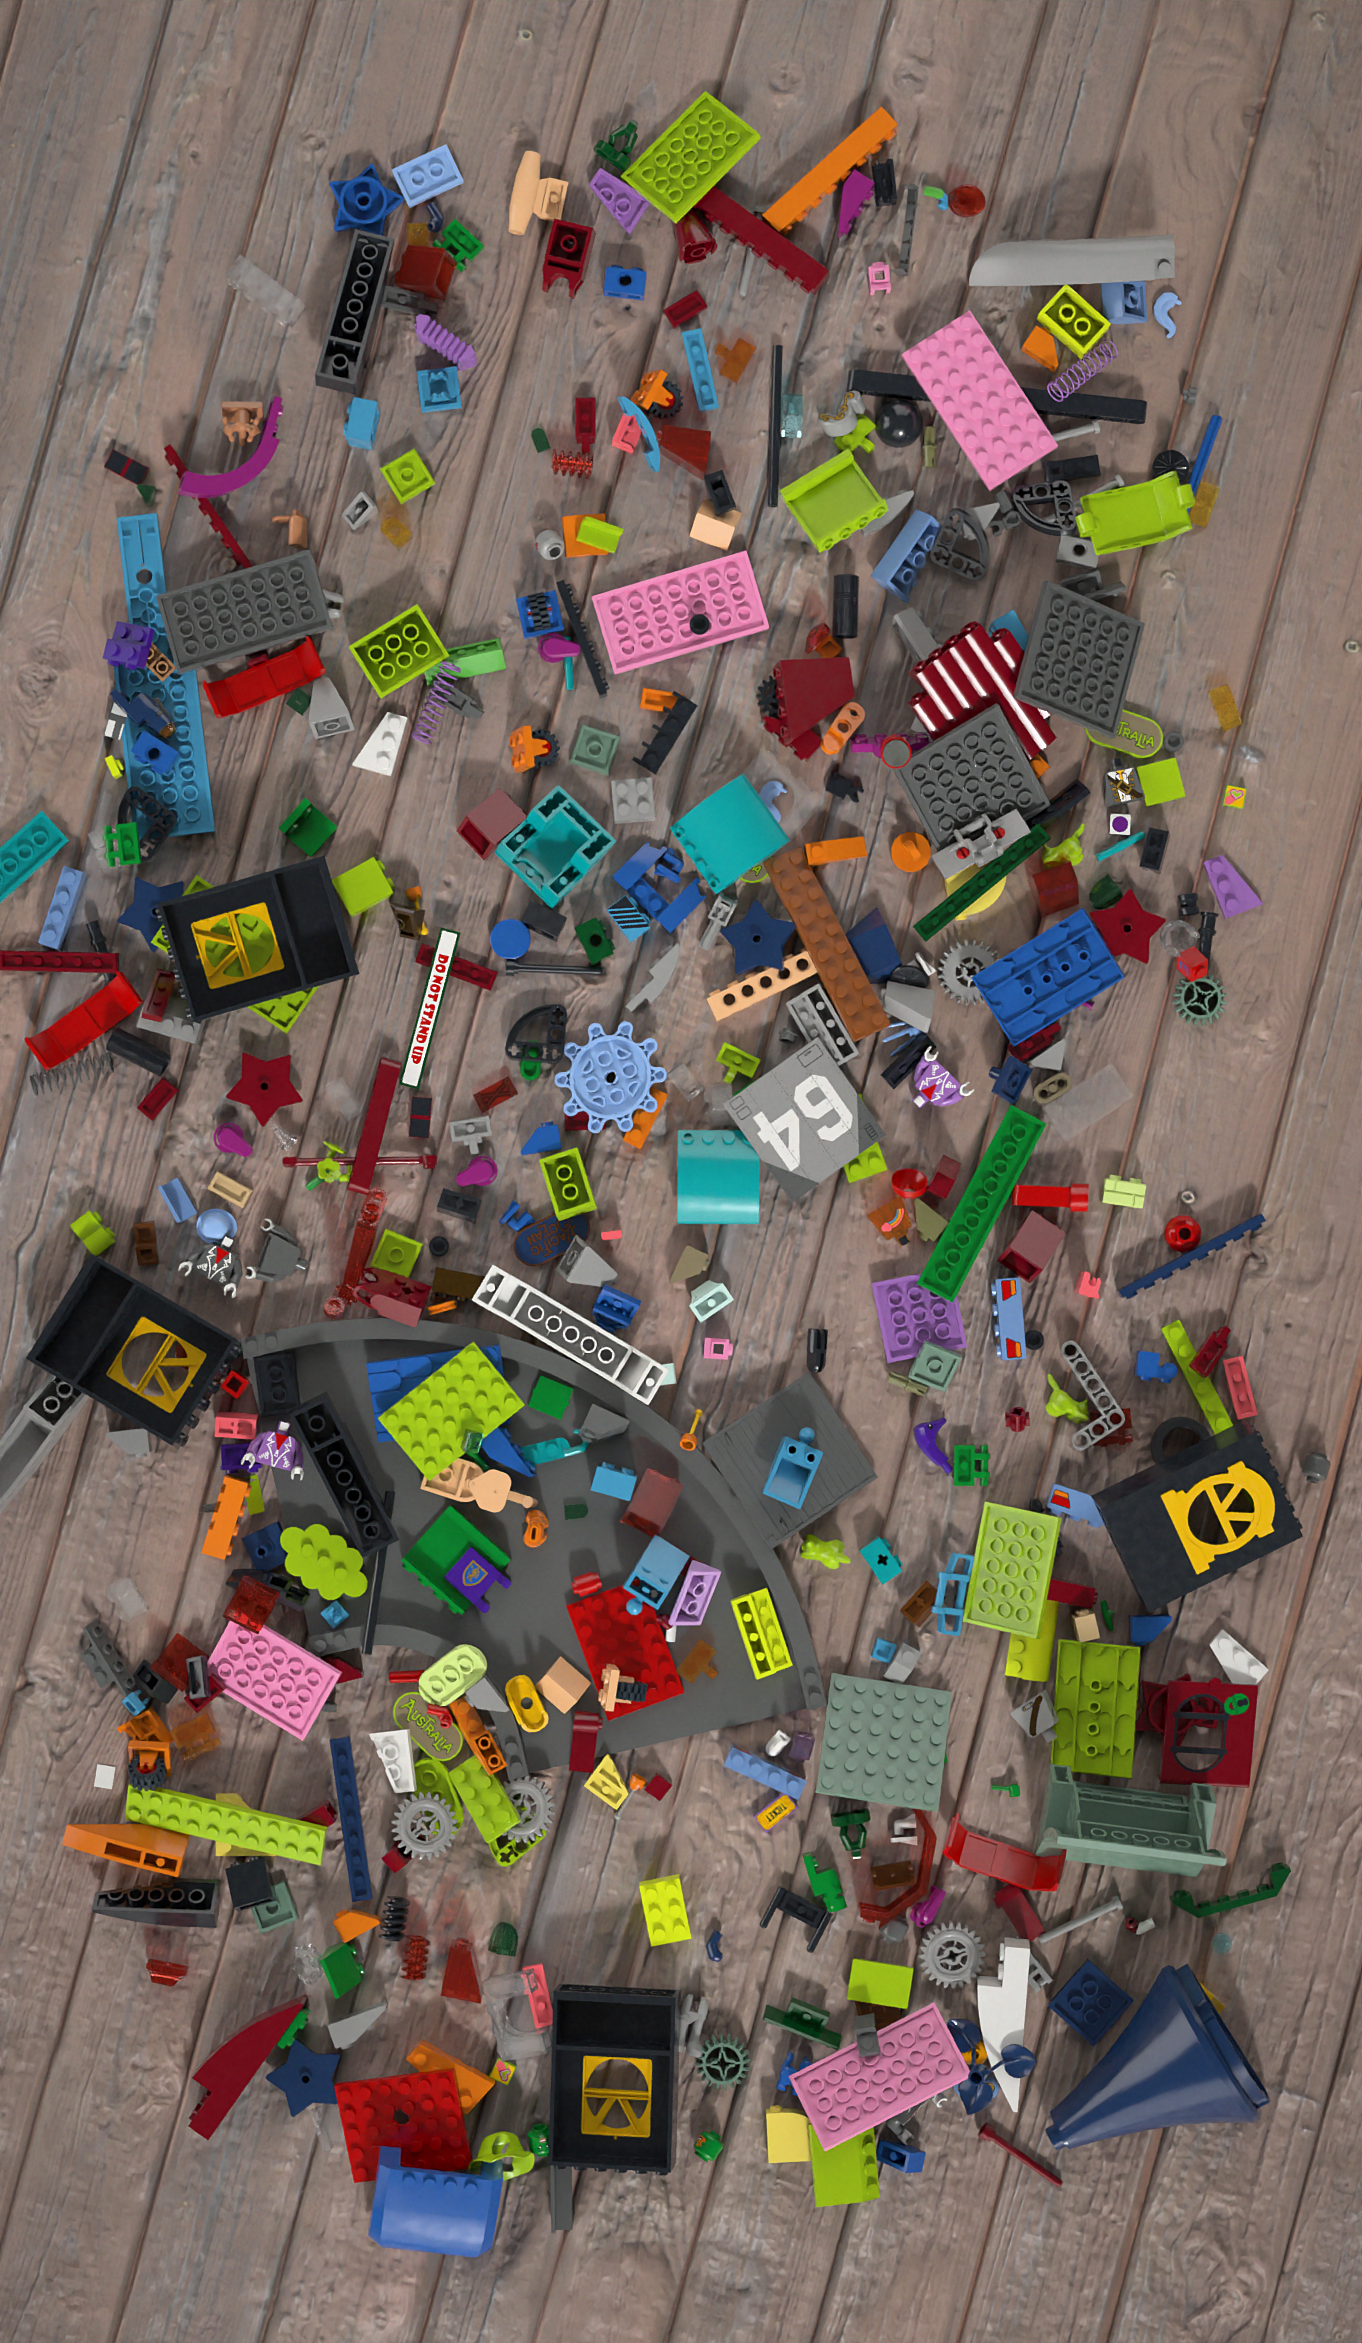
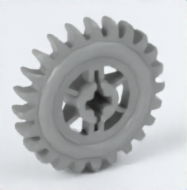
[937,939,1000,1006]
[502,1775,556,1843]
[391,1792,458,1860]
[918,1921,986,1989]

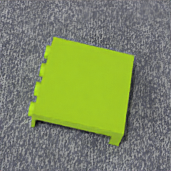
[780,448,889,553]

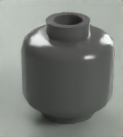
[1301,1452,1331,1484]
[879,1912,909,1944]

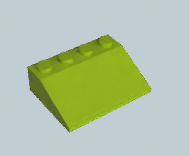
[349,604,450,699]
[808,2124,880,2207]

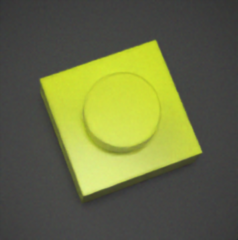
[104,755,124,779]

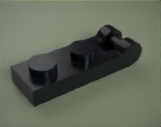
[1042,455,1101,482]

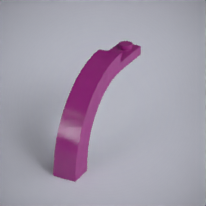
[177,396,284,498]

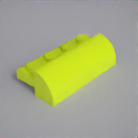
[730,1588,793,1680]
[1005,1599,1059,1682]

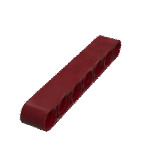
[347,1057,401,1195]

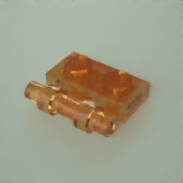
[170,1713,222,1761]

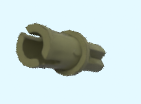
[922,426,938,468]
[887,1371,928,1397]

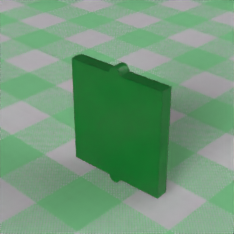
[528,1375,573,1420]

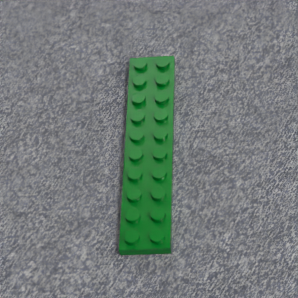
[916,1105,1046,1303]

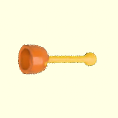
[405,886,428,935]
[680,1409,703,1451]

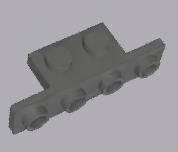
[1059,569,1126,602]
[80,1620,138,1697]

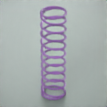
[1047,339,1118,402]
[412,661,462,744]

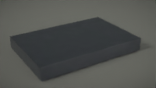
[253,1351,301,1418]

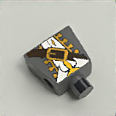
[1103,758,1145,808]

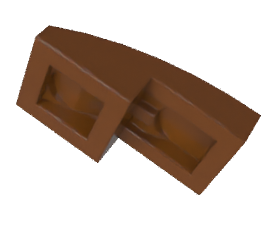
[133,1221,159,1266]

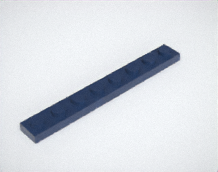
[1117,1214,1266,1299]
[329,1736,373,1902]

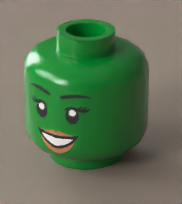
[527,2124,549,2157]

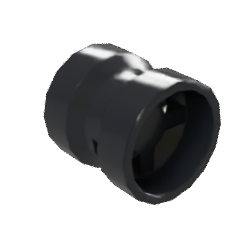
[1177,893,1200,916]

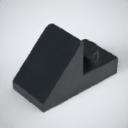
[703,470,736,516]

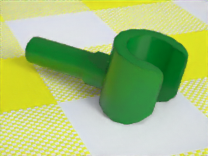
[991,1784,1021,1797]

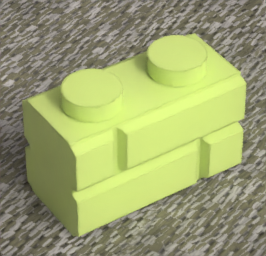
[1100,1175,1146,1209]

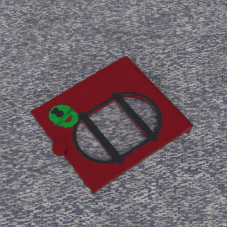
[1158,1677,1258,1788]

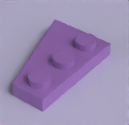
[589,168,650,236]
[1203,855,1263,919]

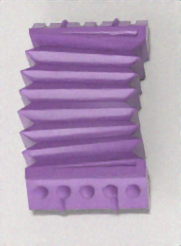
[414,314,477,372]

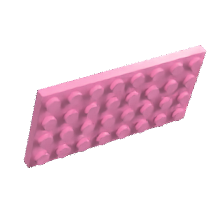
[902,310,1058,491]
[591,551,769,675]
[788,2002,970,2151]

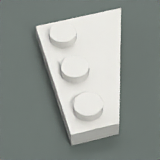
[352,712,408,776]
[1209,1629,1269,1685]
[369,1729,417,1793]

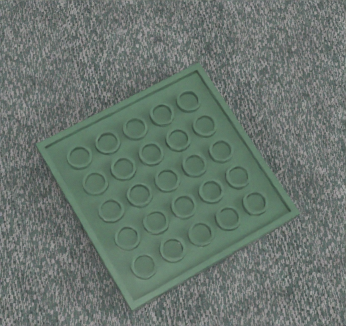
[815,1673,952,1812]

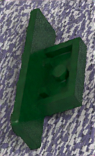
[762,1997,842,2050]

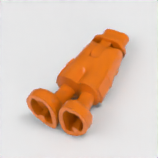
[523,1509,549,1547]

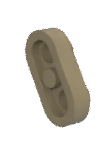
[1033,1073,1072,1104]

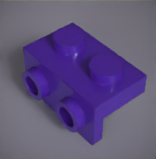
[220,1443,263,1474]

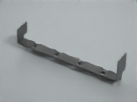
[890,184,919,276]

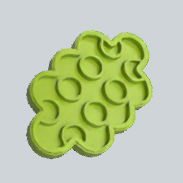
[280,1524,368,1600]

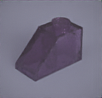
[789,1730,815,1763]

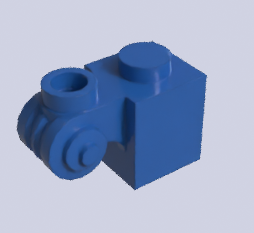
[1134,1350,1177,1383]

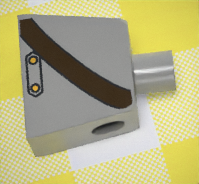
[1010,1690,1059,1743]

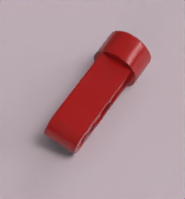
[1011,1183,1089,1212]

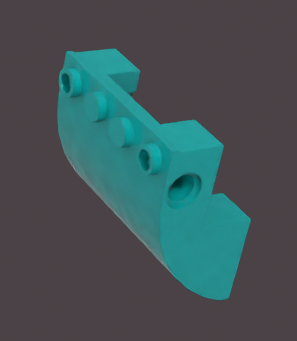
[670,773,790,894]
[494,785,617,909]
[677,1130,760,1224]

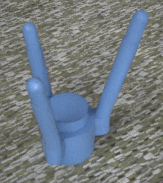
[883,1021,925,1057]

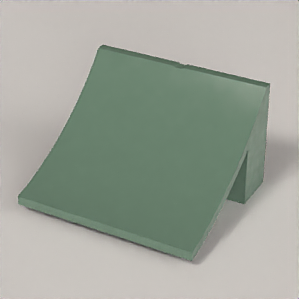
[1035,1764,1227,1877]

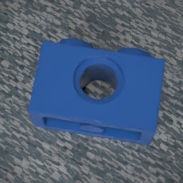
[604,265,647,301]
[131,730,181,775]

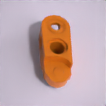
[821,702,865,755]

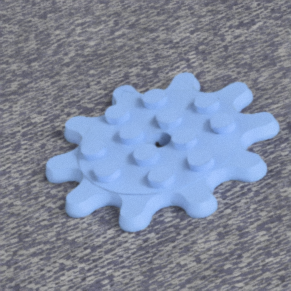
[554,1021,667,1133]

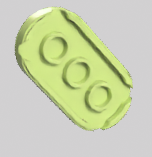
[419,1644,487,1706]

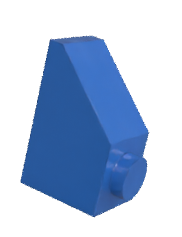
[521,1121,562,1156]
[1128,1614,1172,1645]
[876,2140,926,2173]

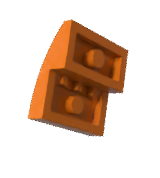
[562,514,609,558]

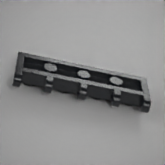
[632,691,698,775]

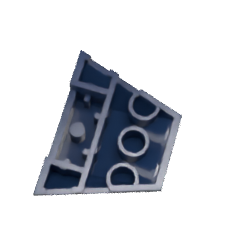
[845,907,902,984]

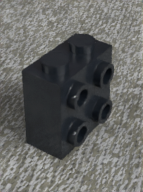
[225,1856,277,1912]

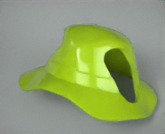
[468,2131,535,2181]

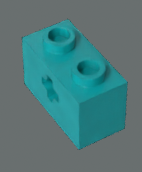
[858,1536,903,1585]

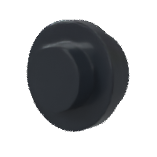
[689,614,710,635]
[429,1236,449,1256]

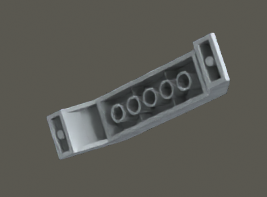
[472,1265,669,1405]

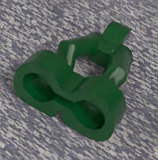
[593,120,638,172]
[830,1808,871,1860]

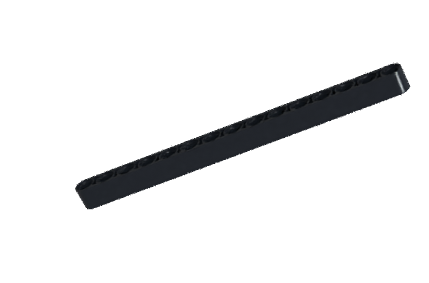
[846,369,1147,424]

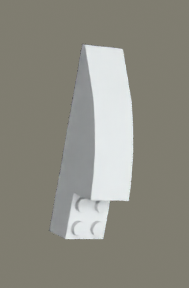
[977,1937,1030,2112]

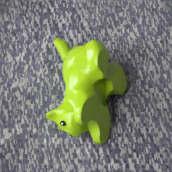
[1041,823,1085,871]
[1045,1374,1089,1424]
[800,1534,851,1569]

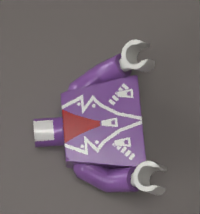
[912,1046,974,1109]
[241,1421,304,1480]

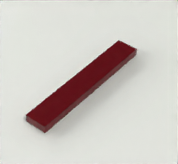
[0,950,119,973]

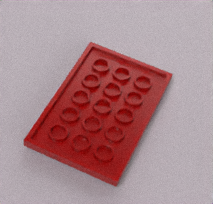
[566,1579,685,1721]

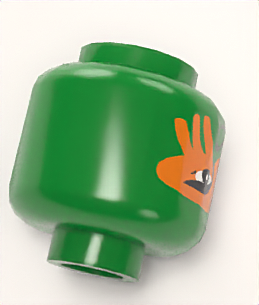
[693,2130,723,2162]

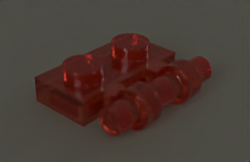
[1089,1408,1133,1447]

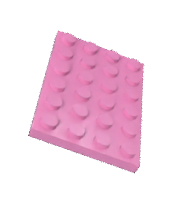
[207,1609,342,1741]

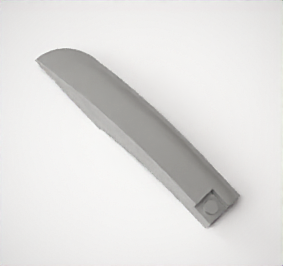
[969,234,1175,286]
[0,1374,89,1514]

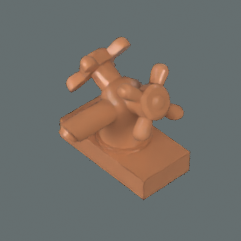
[222,401,264,446]

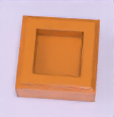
[815,635,843,658]

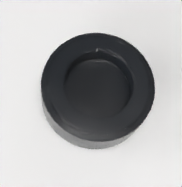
[1025,1330,1044,1350]

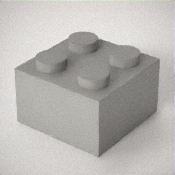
[611,777,655,824]

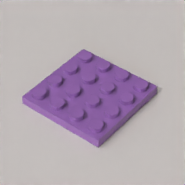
[871,1273,967,1363]

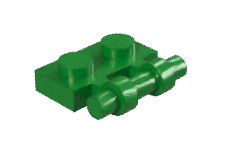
[432,219,485,273]
[102,822,142,867]
[954,1445,990,1486]
[277,2007,310,2049]

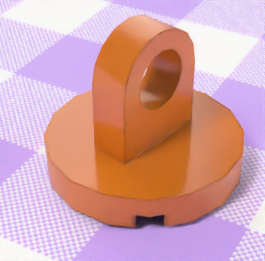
[891,832,931,872]

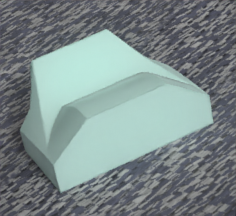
[689,1280,734,1323]

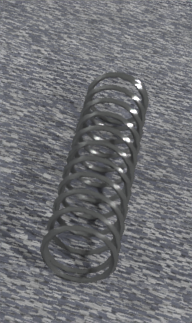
[30,1052,114,1096]

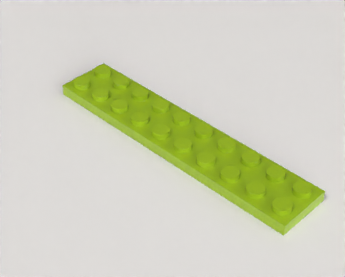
[125,1783,327,1866]

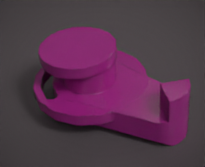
[538,633,581,663]
[214,1123,254,1157]
[456,1156,498,1186]
[910,1885,946,1928]

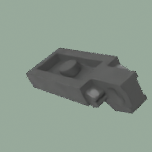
[381,285,439,315]
[429,677,484,719]

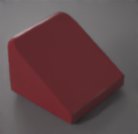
[245,650,269,668]
[644,1773,673,1801]

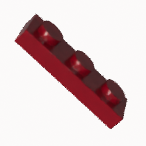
[141,968,176,1022]

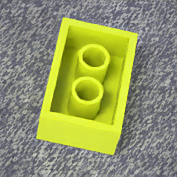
[1036,285,1111,360]
[639,1874,691,1947]

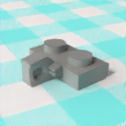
[449,1115,493,1155]

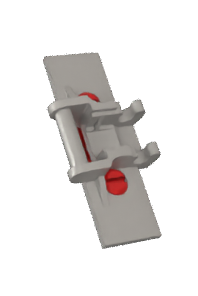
[931,809,1030,880]

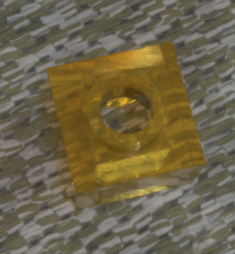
[406,222,429,248]

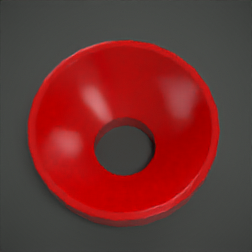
[891,1168,928,1199]
[1164,1215,1201,1252]

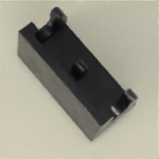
[871,159,897,207]
[1139,827,1171,874]
[521,901,567,942]
[437,1188,482,1224]

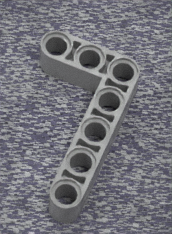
[1061,1341,1125,1451]

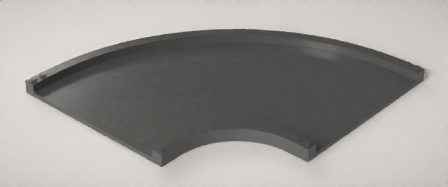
[240,1318,827,1780]

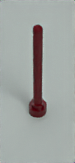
[978,2122,1063,2187]

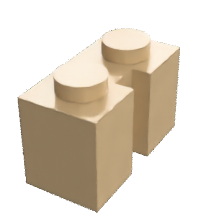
[1070,1608,1100,1642]

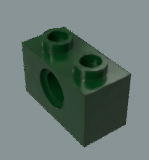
[574,917,616,966]

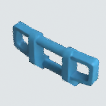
[931,1553,974,1636]

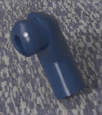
[426,202,444,233]
[705,1930,723,1962]

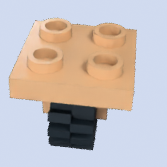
[598,1664,648,1711]

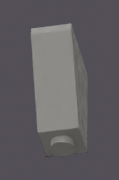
[880,981,935,1033]

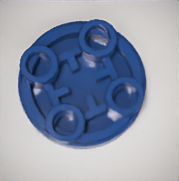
[490,919,531,960]

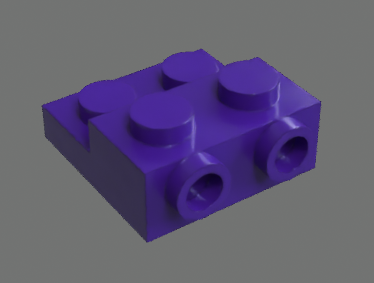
[102,621,155,671]

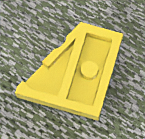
[584,1753,629,1810]

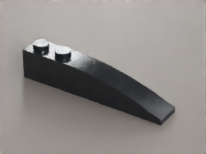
[92,1878,220,1928]

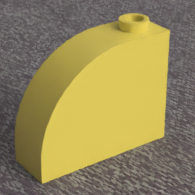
[944,862,1006,921]
[766,2105,812,2163]

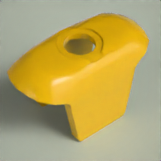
[505,1675,549,1733]

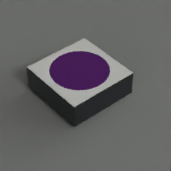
[1109,814,1131,836]

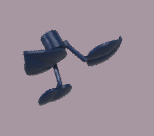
[947,2019,1037,2115]

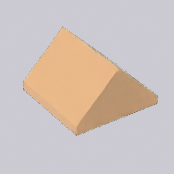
[690,499,742,551]
[534,1656,591,1714]

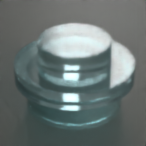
[1211,1933,1232,1954]

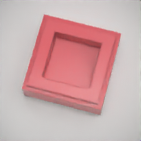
[601,1230,622,1240]

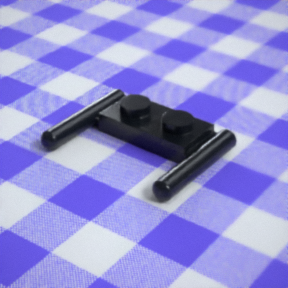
[759,1886,833,1953]

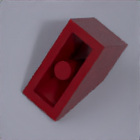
[321,1654,364,1684]
[381,1827,429,1873]

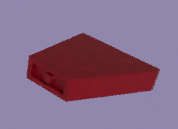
[773,657,855,744]

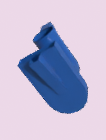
[654,848,684,883]
[498,1200,536,1231]

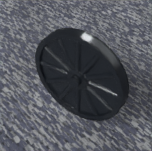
[1152,450,1189,483]
[890,965,927,988]

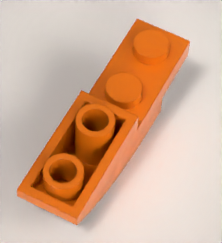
[449,1695,508,1776]

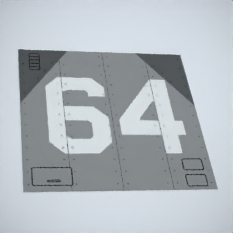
[723,1037,886,1203]

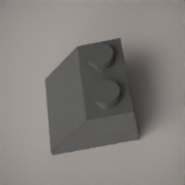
[578,1404,630,1443]

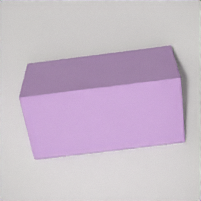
[669,1560,721,1625]

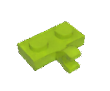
[833,414,876,455]
[715,1042,761,1085]

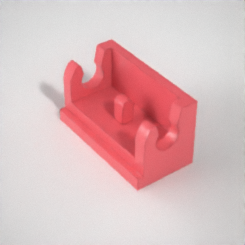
[612,410,648,454]
[1074,1271,1101,1299]
[215,1411,259,1439]

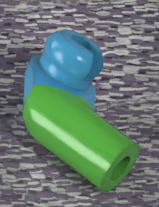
[924,185,951,211]

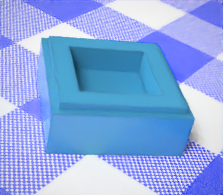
[871,1637,897,1664]

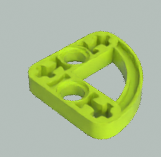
[489,1794,547,1867]

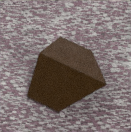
[388,901,425,941]

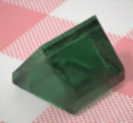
[136,484,158,507]
[460,1428,483,1453]

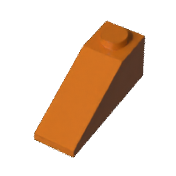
[804,836,867,866]

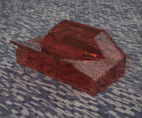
[146,1958,190,1987]

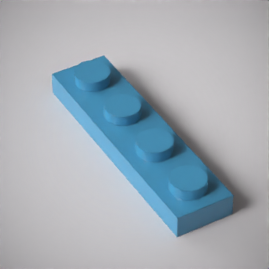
[682,328,719,413]

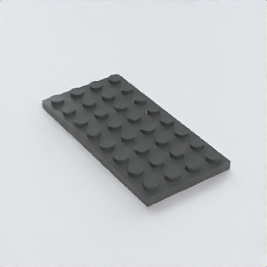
[156,549,333,675]

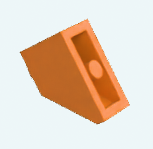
[1021,325,1058,373]
[333,1908,381,1943]

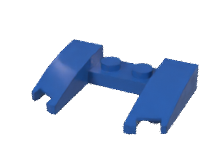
[612,842,706,934]

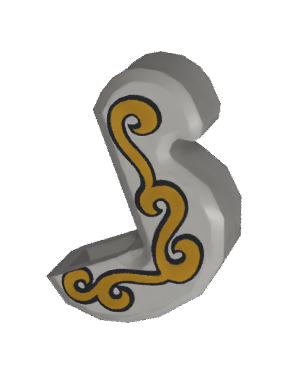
[818,390,866,436]

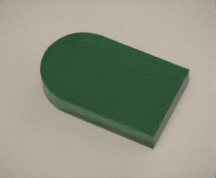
[531,428,551,453]
[564,1504,588,1520]

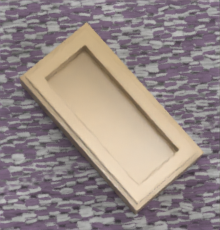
[207,1171,253,1208]

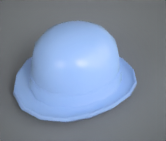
[196,1209,237,1244]

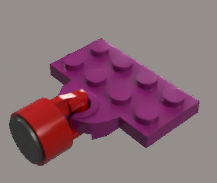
[850,732,933,769]

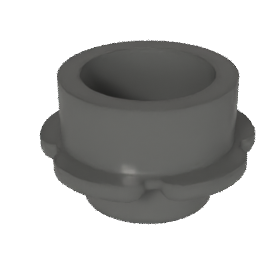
[1183,385,1197,405]
[778,1028,798,1044]

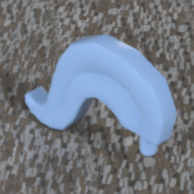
[1153,292,1182,338]
[759,781,787,823]

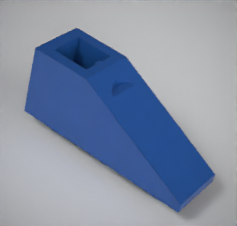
[479,1426,537,1478]

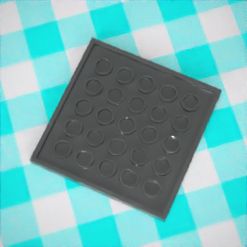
[1013,581,1145,739]
[892,703,1051,852]

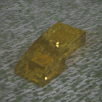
[1189,481,1220,528]
[1208,684,1242,731]

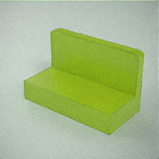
[576,516,624,553]

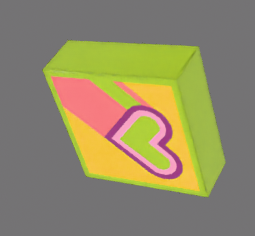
[1222,785,1247,809]
[489,2057,516,2086]

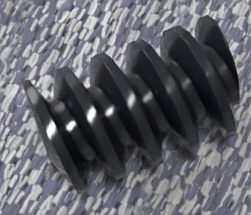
[378,1896,410,1941]

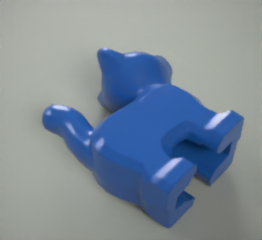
[776,2052,813,2096]

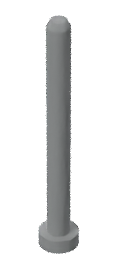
[739,206,767,296]
[1051,419,1100,442]
[1043,474,1125,523]
[1039,1895,1123,1943]

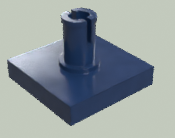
[989,1055,1032,1106]
[241,1521,288,1571]

